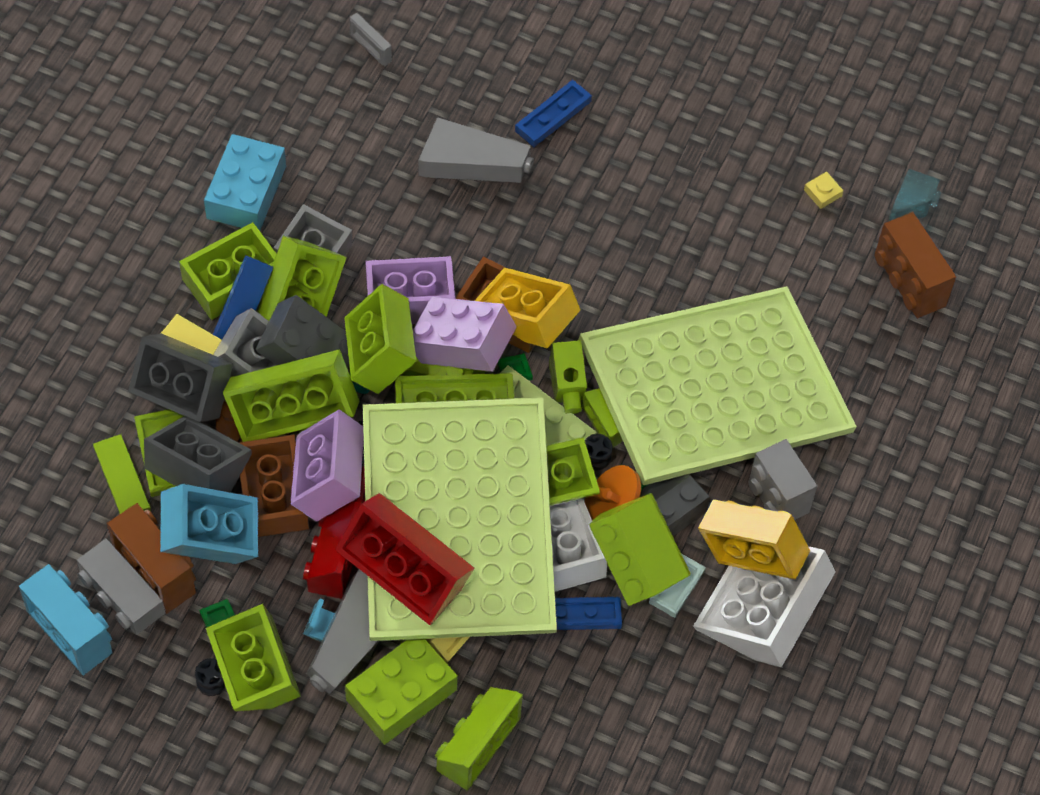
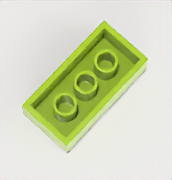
[223,349,359,442]

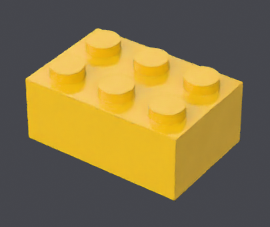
[698,499,811,580]

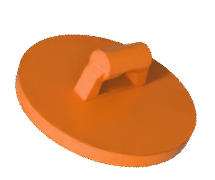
[584,465,641,521]

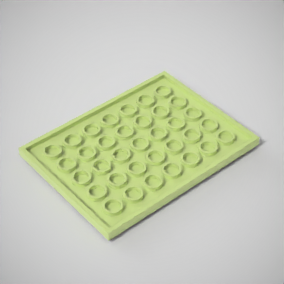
[578,286,857,486]
[363,398,557,641]

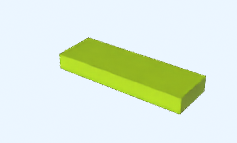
[93,434,151,514]

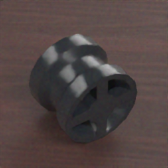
[585,434,613,470]
[195,658,226,696]

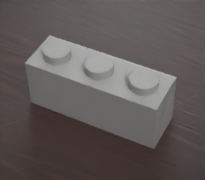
[77,538,165,635]

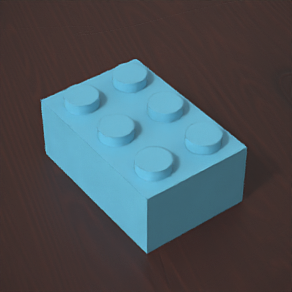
[204,134,286,231]
[160,484,258,564]
[19,564,112,675]

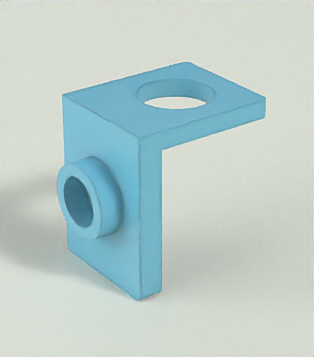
[303,598,335,642]

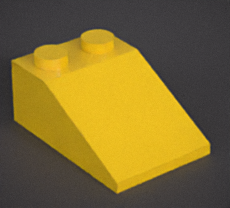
[475,267,580,348]

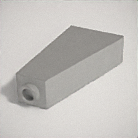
[418,117,534,183]
[306,569,377,694]

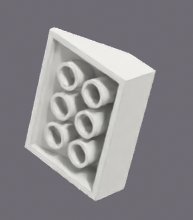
[550,498,607,592]
[693,546,835,667]

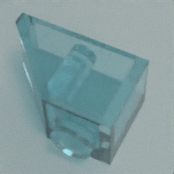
[888,169,941,221]

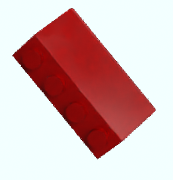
[303,466,365,599]
[335,493,475,625]

